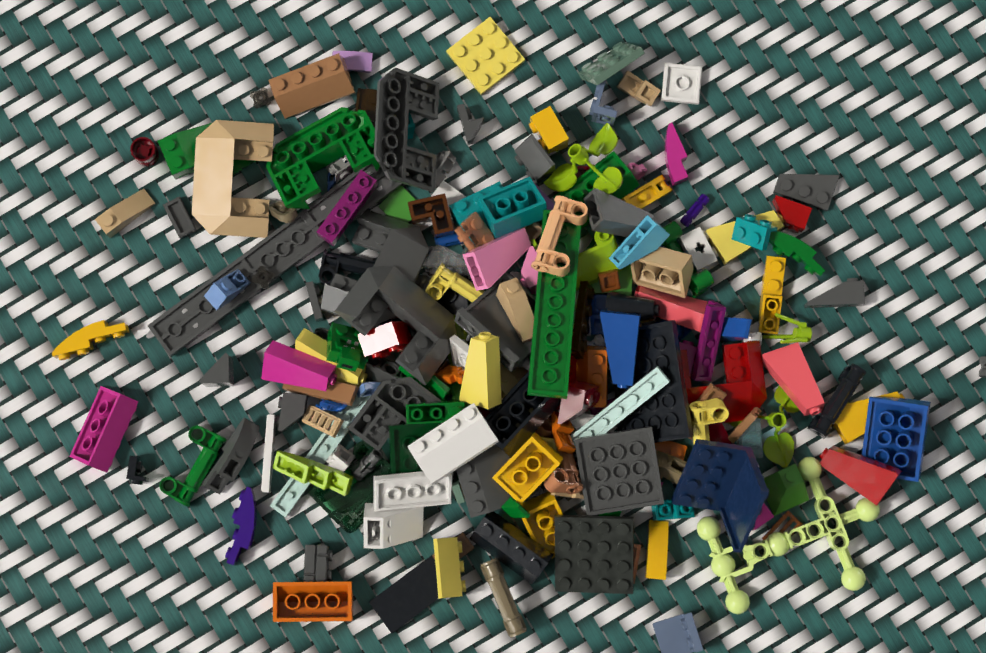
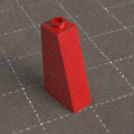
[820,445,902,506]

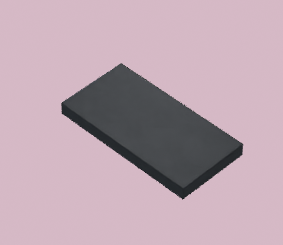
[369,555,438,633]

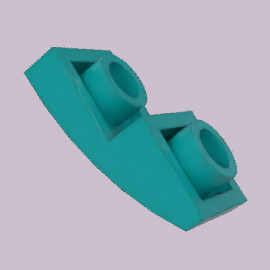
[652,500,694,521]

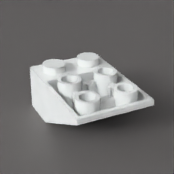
[364,503,424,549]

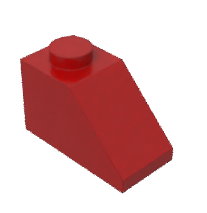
[772,195,812,233]

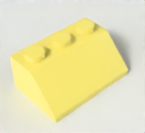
[433,537,466,599]

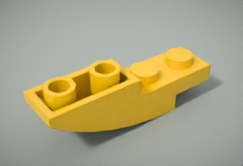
[758,255,786,334]
[52,320,129,360]

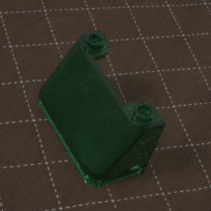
[308,440,391,533]

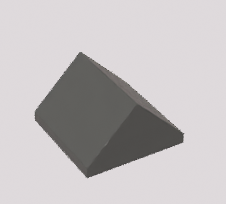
[199,353,234,387]

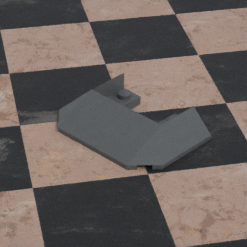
[374,68,439,192]
[321,210,430,328]
[334,266,457,385]
[347,376,457,479]

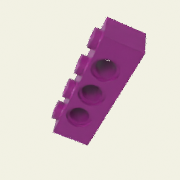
[316,170,378,246]

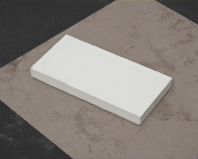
[373,471,453,512]

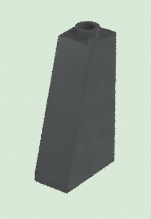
[583,188,655,237]

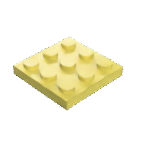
[446,17,525,95]

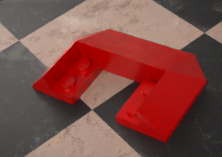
[680,341,767,423]

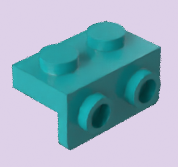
[732,214,778,251]

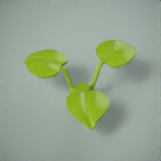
[544,123,623,194]
[727,386,800,468]

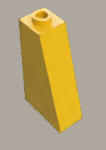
[833,392,905,444]

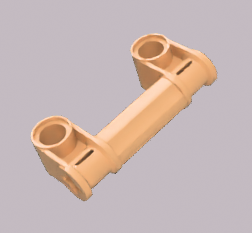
[531,196,588,277]

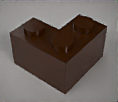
[408,193,454,238]

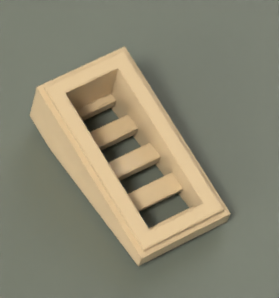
[302,405,343,438]

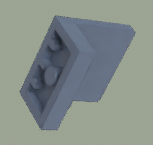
[589,80,617,127]
[652,612,703,653]

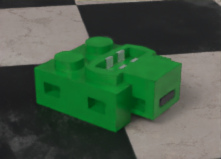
[326,322,368,372]

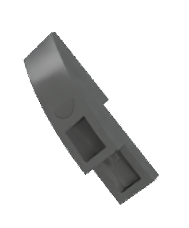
[202,418,260,495]

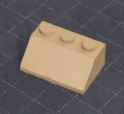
[631,247,693,298]

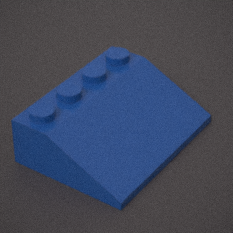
[862,397,931,482]

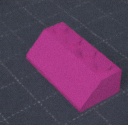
[69,386,138,473]

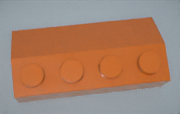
[273,581,353,622]

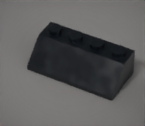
[485,371,561,458]
[469,511,553,584]

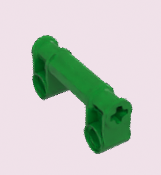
[661,221,714,298]
[159,425,227,507]

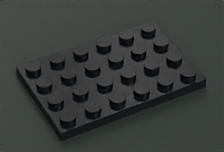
[613,320,694,443]

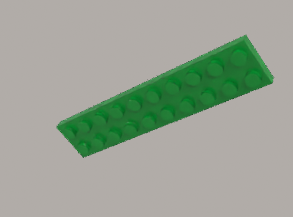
[527,210,582,399]

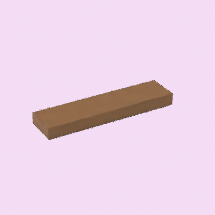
[282,381,359,406]

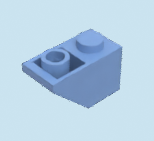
[204,269,251,310]

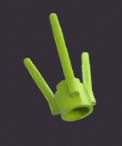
[762,313,812,344]

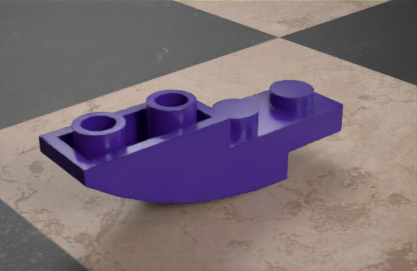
[225,487,257,565]

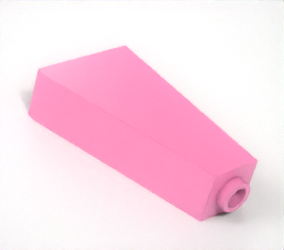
[463,228,531,291]

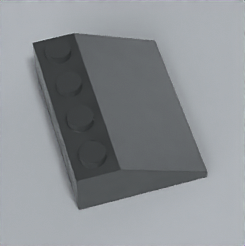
[456,445,528,518]

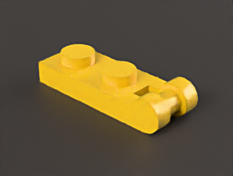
[621,175,673,209]

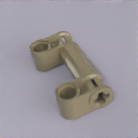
[480,558,527,638]

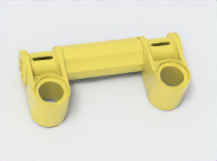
[425,263,485,302]
[689,398,729,445]

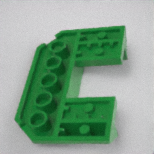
[266,107,380,209]

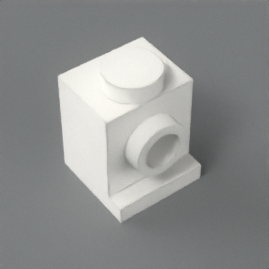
[326,444,355,472]

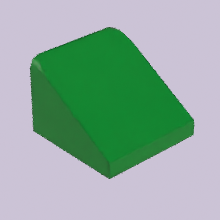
[501,497,530,518]

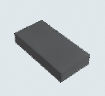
[163,196,197,239]

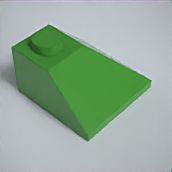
[764,464,809,516]

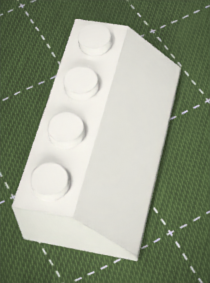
[407,403,499,485]

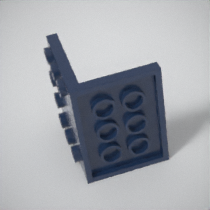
[671,439,769,553]

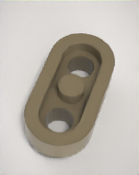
[269,200,298,223]

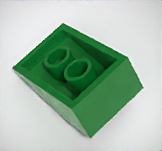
[158,123,212,180]

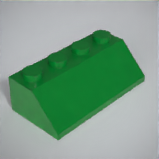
[553,151,640,229]

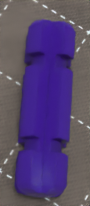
[680,194,710,227]

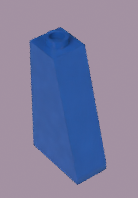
[600,310,641,388]

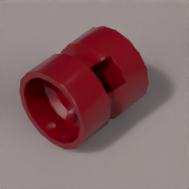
[130,137,159,167]

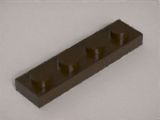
[571,281,595,359]

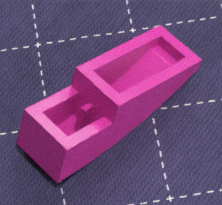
[665,123,688,186]

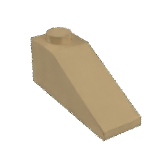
[95,189,156,238]
[496,277,534,343]

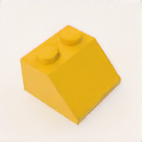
[529,106,569,154]

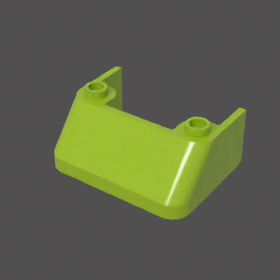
[531,231,623,291]

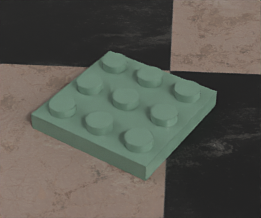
[578,42,645,85]

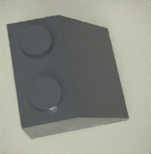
[514,134,556,184]

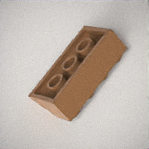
[268,53,355,119]

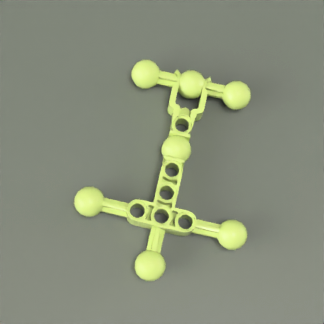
[697,457,880,615]

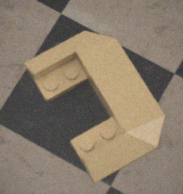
[192,120,274,238]

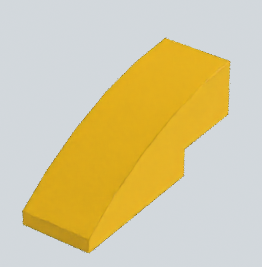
[645,520,669,580]

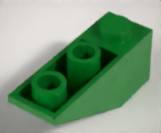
[406,400,464,424]

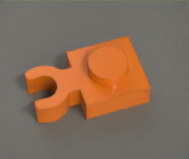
[436,365,465,384]

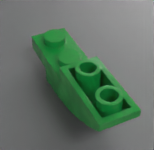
[768,231,825,276]

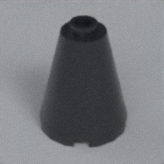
[606,291,660,324]

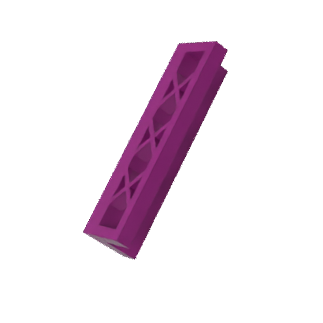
[691,300,726,381]

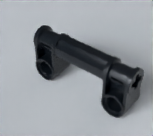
[319,249,376,286]
[807,363,866,439]

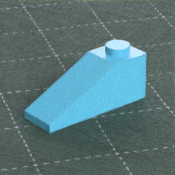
[609,215,670,269]

